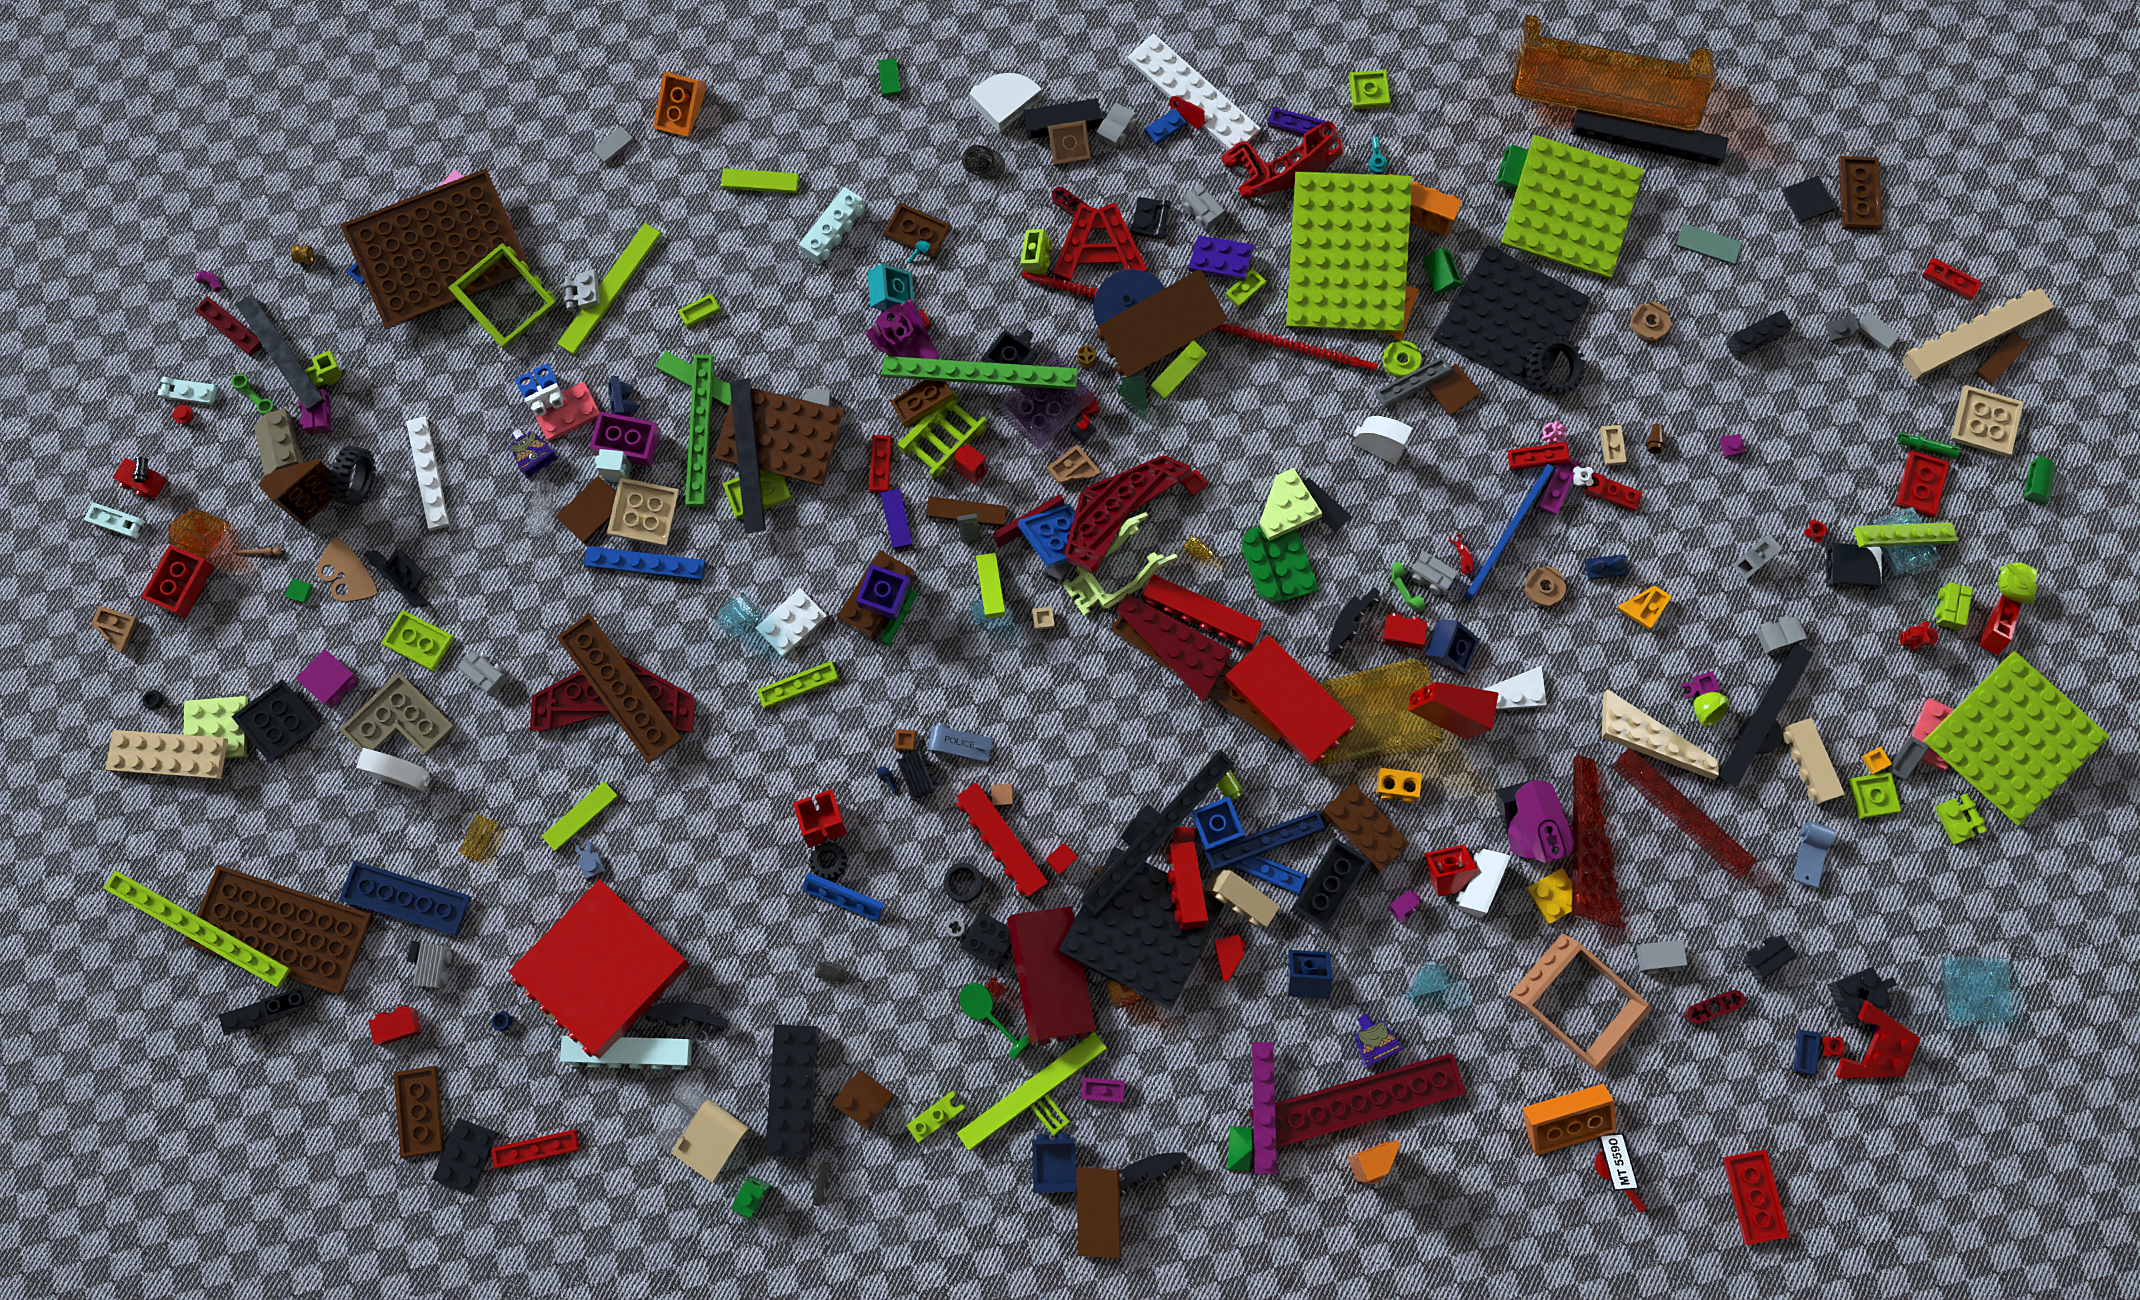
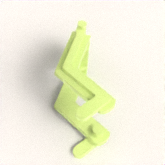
[1062,512,1178,616]

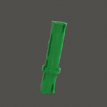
[1897,432,1960,459]
[879,588,919,646]

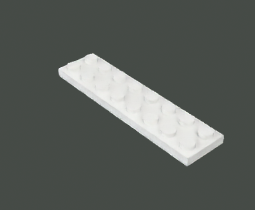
[1127,33,1261,150]

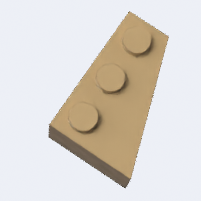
[1205,870,1280,928]

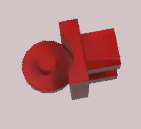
[1900,622,1939,651]

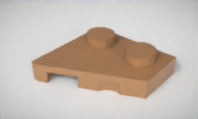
[1047,444,1101,485]
[91,606,139,655]

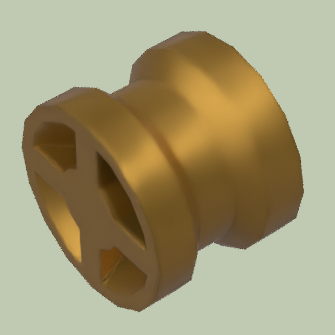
[291,244,314,264]
[1077,345,1096,369]

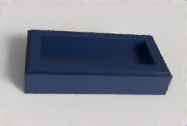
[1793,1029,1821,1076]

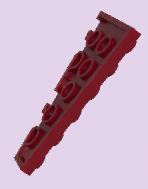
[1117,593,1233,704]

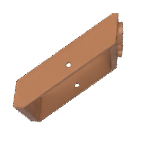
[1509,933,1652,1072]

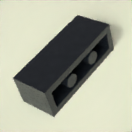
[1726,309,1793,360]

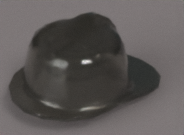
[962,145,1006,180]

